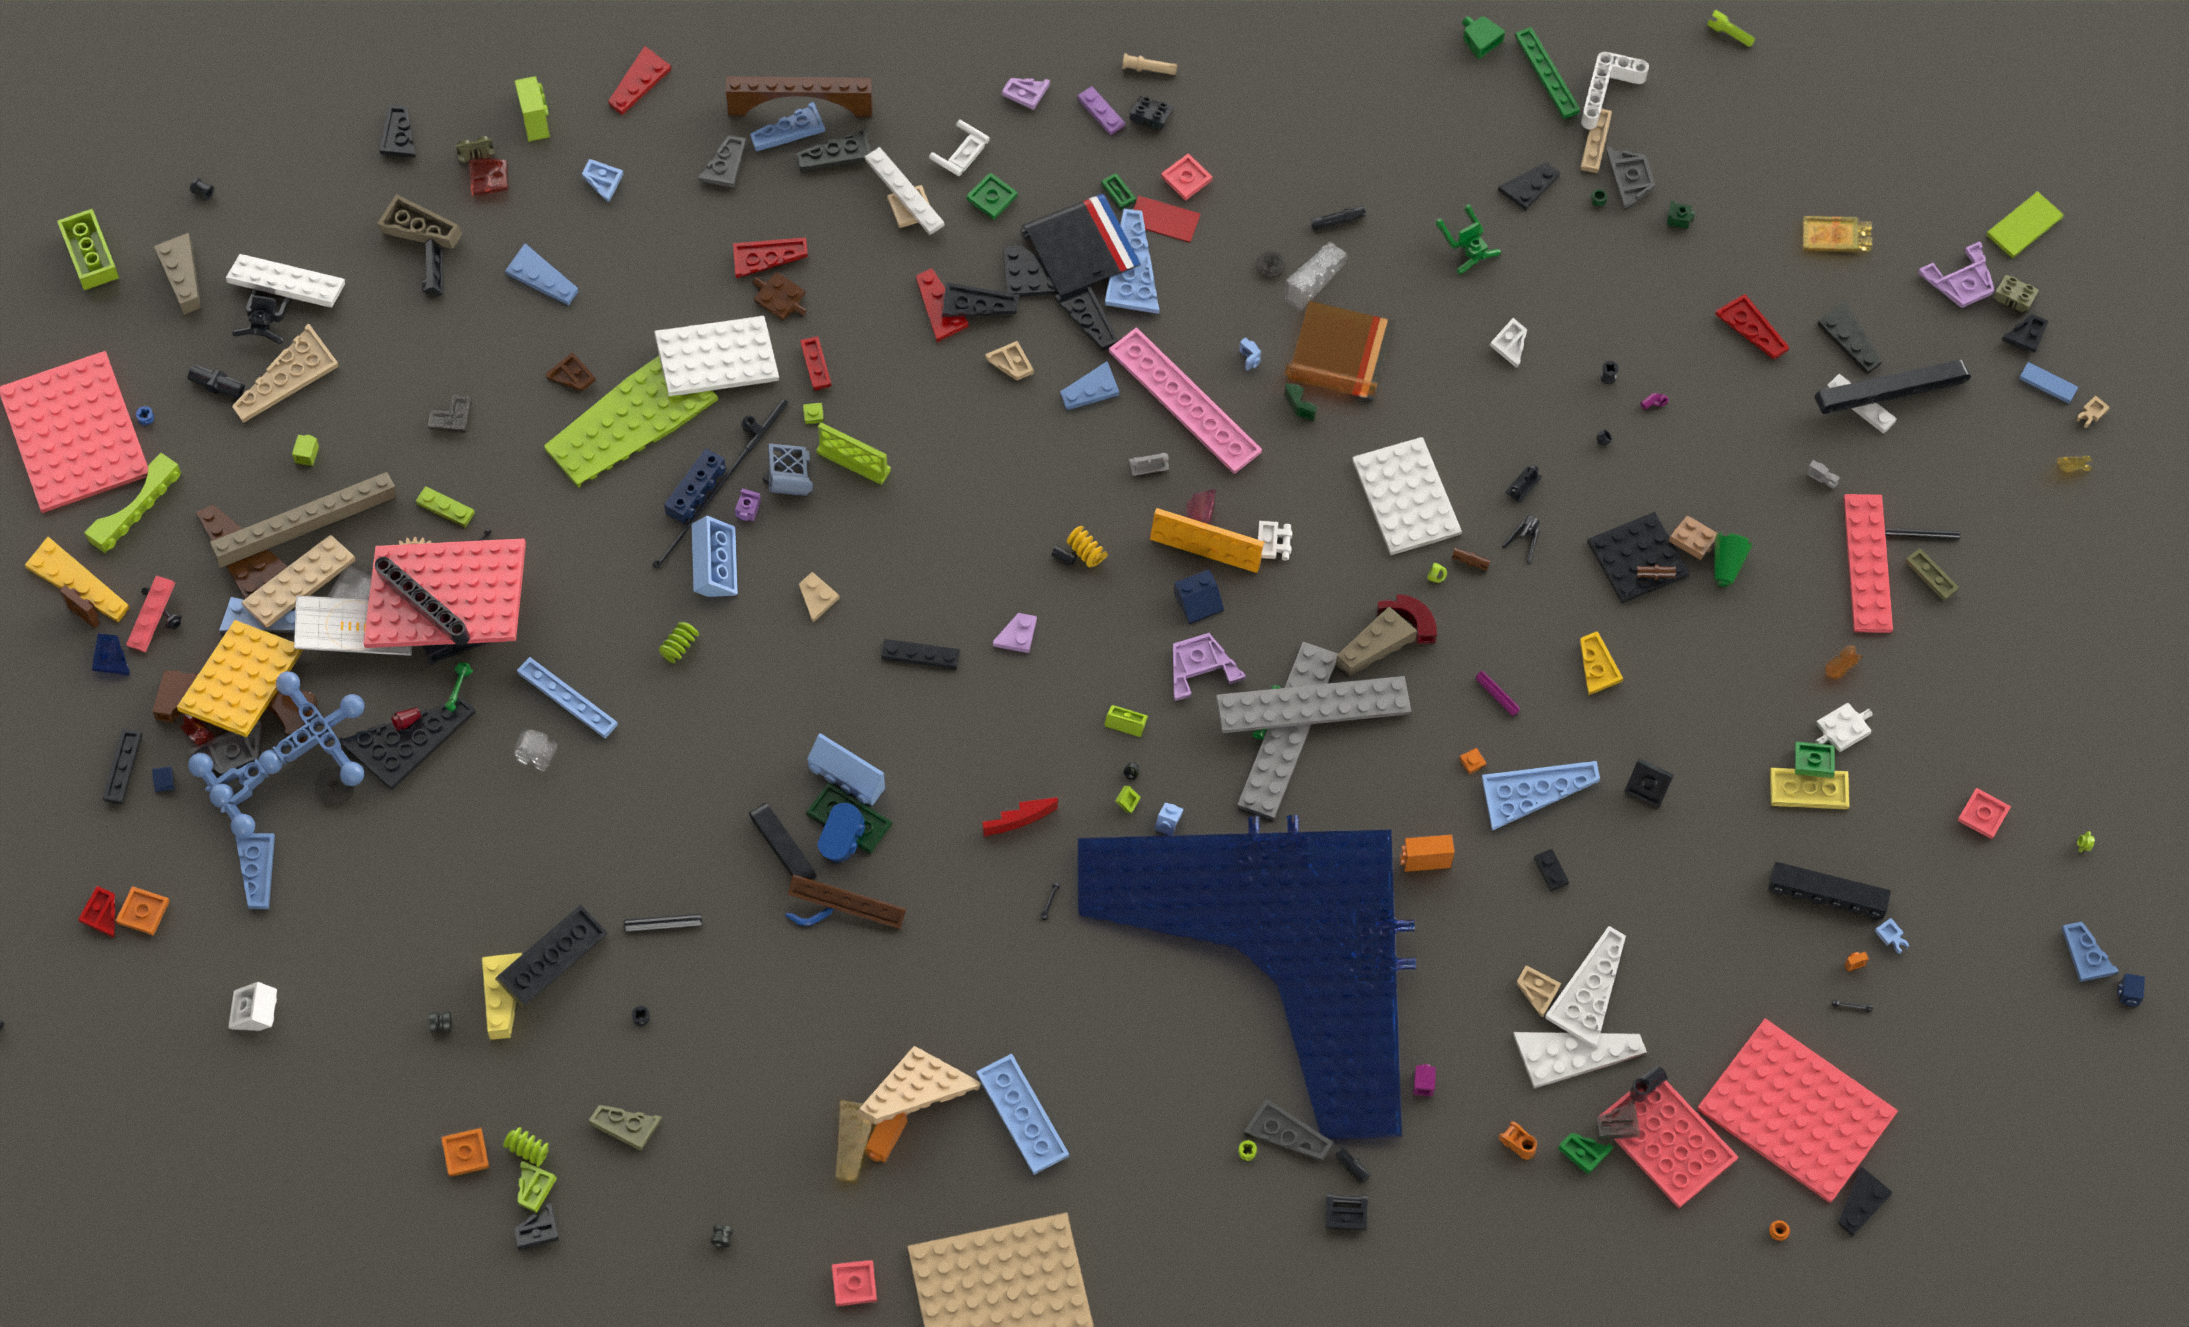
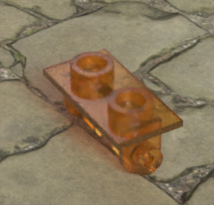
[1824,645,1863,680]

